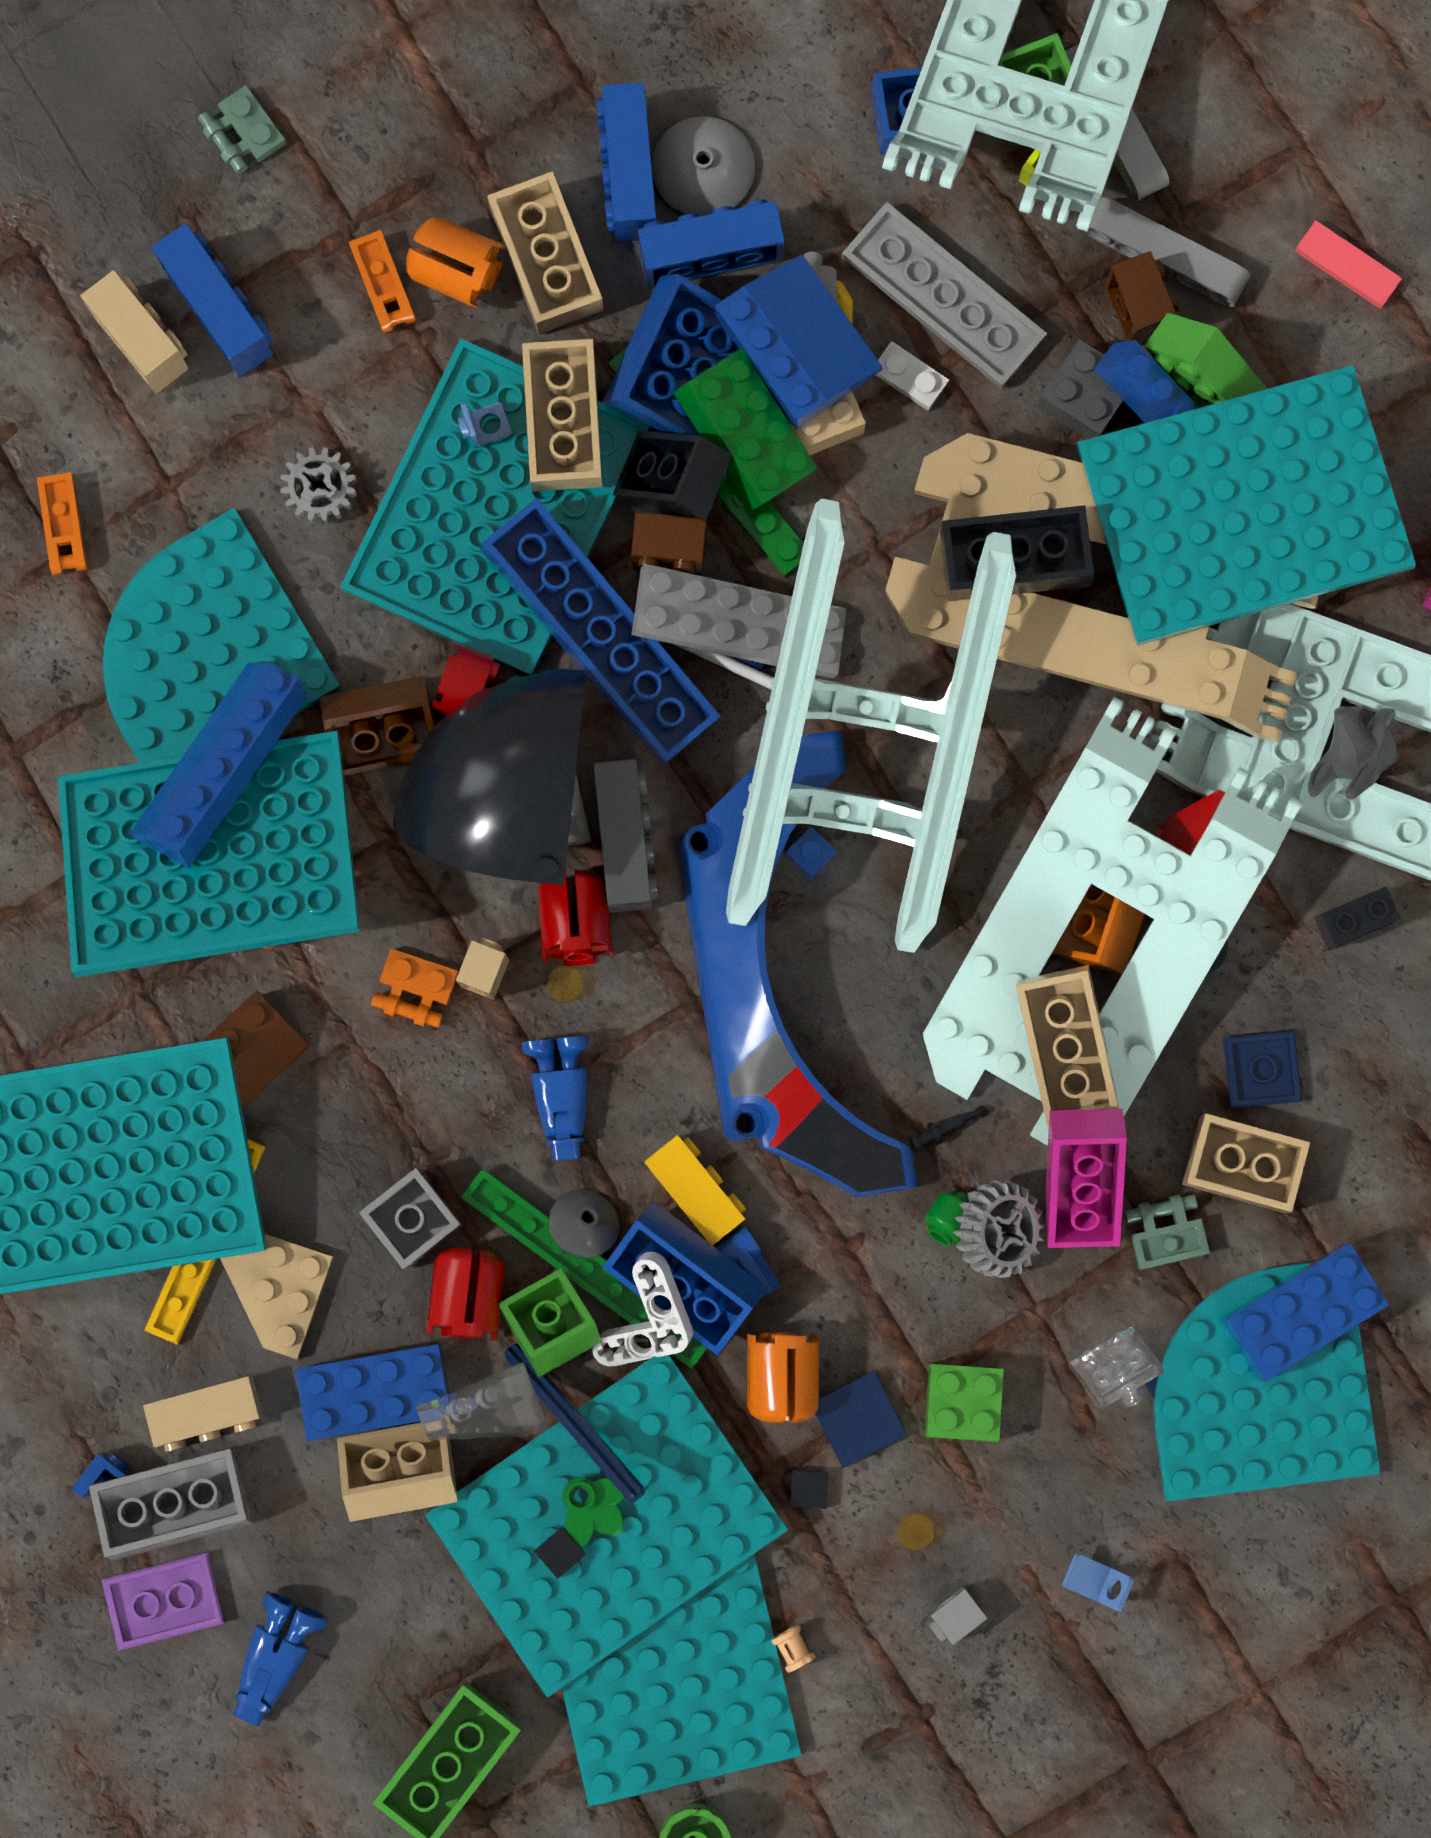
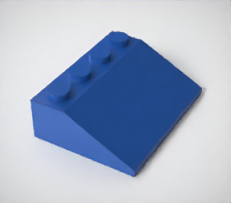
[715,255,883,430]
[602,274,739,436]

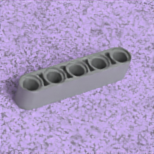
[1065,44,1170,201]
[1084,197,1250,307]

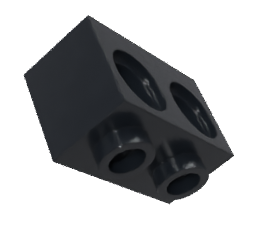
[1314,886,1401,951]

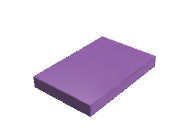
[102,1552,226,1651]

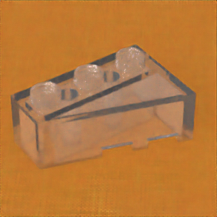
[416,1362,549,1440]

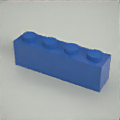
[1094,340,1199,423]

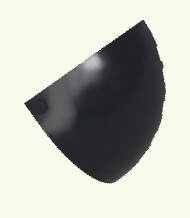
[393,669,587,885]

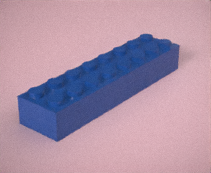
[480,498,721,766]

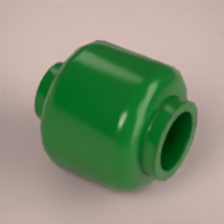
[925,1191,969,1247]

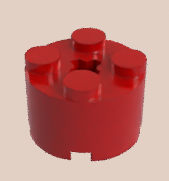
[431,642,500,714]

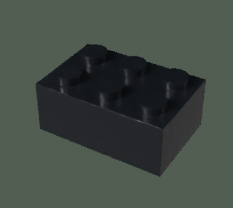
[612,430,732,519]

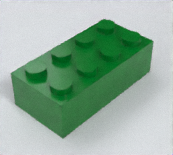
[673,348,818,512]

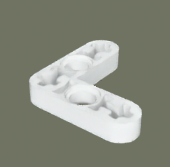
[592,1252,693,1366]

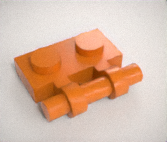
[371,948,459,1028]

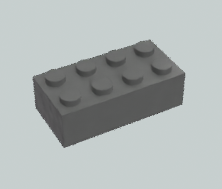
[593,759,658,913]

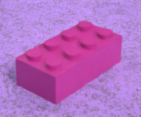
[1044,1109,1127,1248]

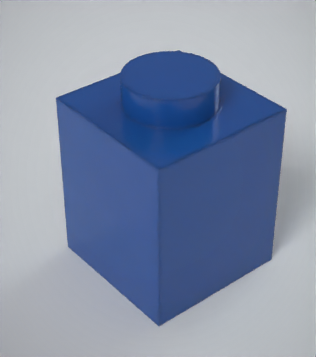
[785,827,837,882]

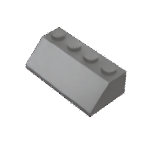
[89,1449,253,1561]

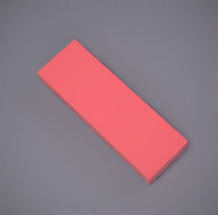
[1295,220,1402,309]

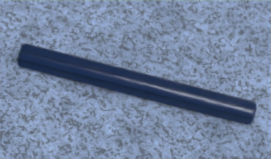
[505,1343,645,1503]

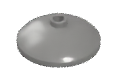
[651,116,755,216]

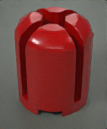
[538,869,613,966]
[426,1248,505,1341]

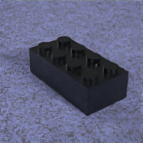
[940,505,1094,602]

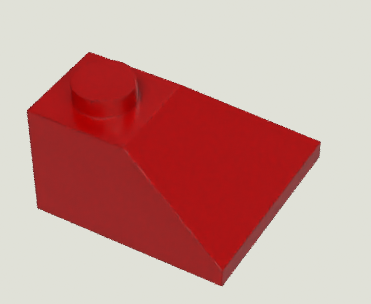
[1153,790,1225,855]

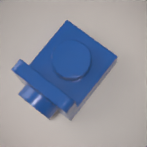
[71,1452,132,1498]

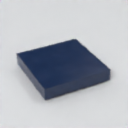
[1222,1031,1303,1109]
[815,1371,907,1468]

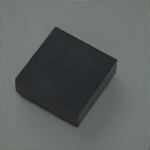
[790,1470,828,1509]
[534,1527,586,1579]

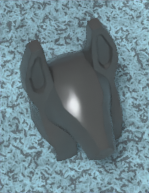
[1308,706,1398,799]

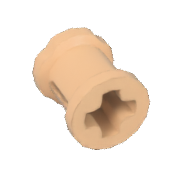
[770,1625,816,1673]

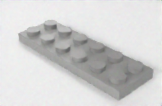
[842,202,1047,389]
[632,564,846,679]

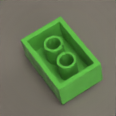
[1144,313,1267,408]

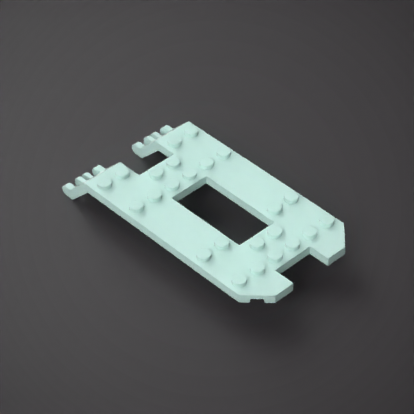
[882,0,1169,232]
[1149,604,1431,881]
[923,697,1303,1146]

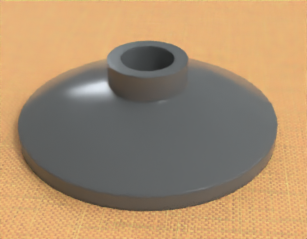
[549,1190,620,1258]

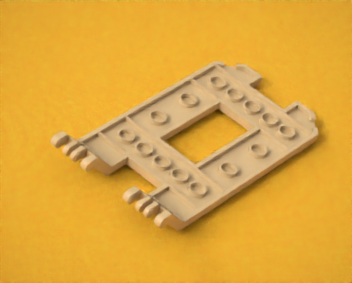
[885,433,1319,742]

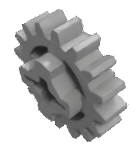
[280,447,357,525]

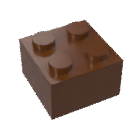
[1104,251,1179,345]
[631,513,707,576]

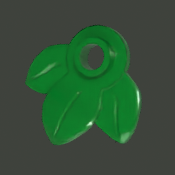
[562,1477,625,1547]

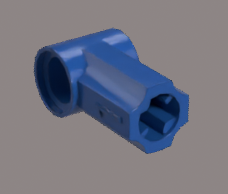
[715,1225,781,1299]

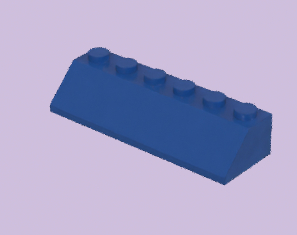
[129,663,308,868]

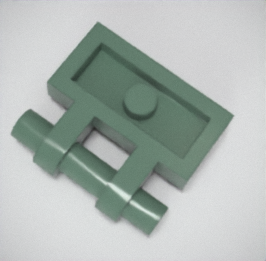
[198,85,286,174]
[1124,1194,1210,1270]

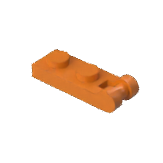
[348,230,416,333]
[36,472,88,575]

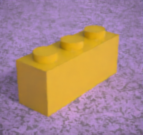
[644,1135,746,1246]

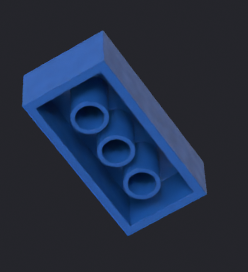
[596,82,656,243]
[638,199,785,289]
[151,223,273,378]
[603,1201,768,1356]
[1221,1243,1389,1382]
[295,1344,453,1441]

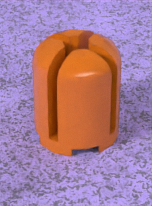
[406,217,506,310]
[747,1332,819,1423]

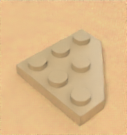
[220,1234,334,1359]

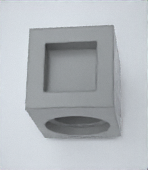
[929,1587,988,1645]

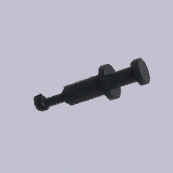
[908,1106,989,1153]

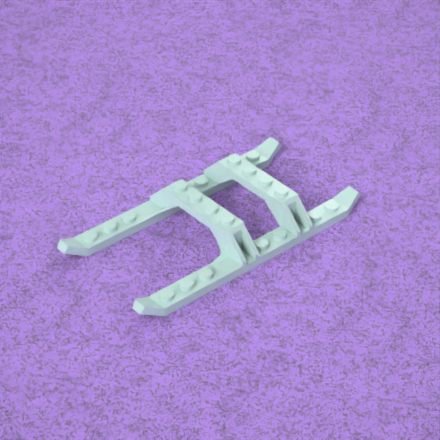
[726,499,1016,953]

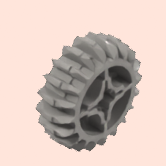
[953,1180,1046,1278]

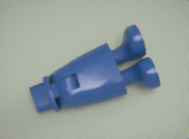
[521,1036,589,1161]
[233,1591,328,1726]

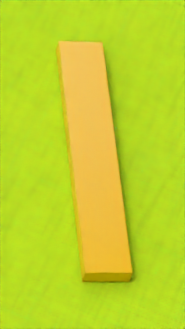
[144,1139,266,1345]

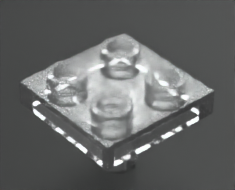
[1070,1326,1164,1409]

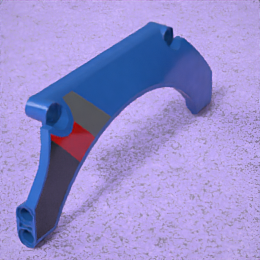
[677,731,918,1197]

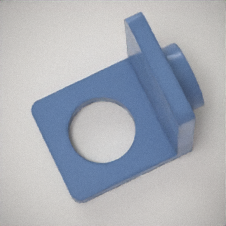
[457,403,512,448]
[1062,1553,1134,1612]

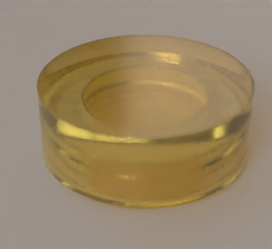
[547,966,583,1003]
[897,1513,934,1550]

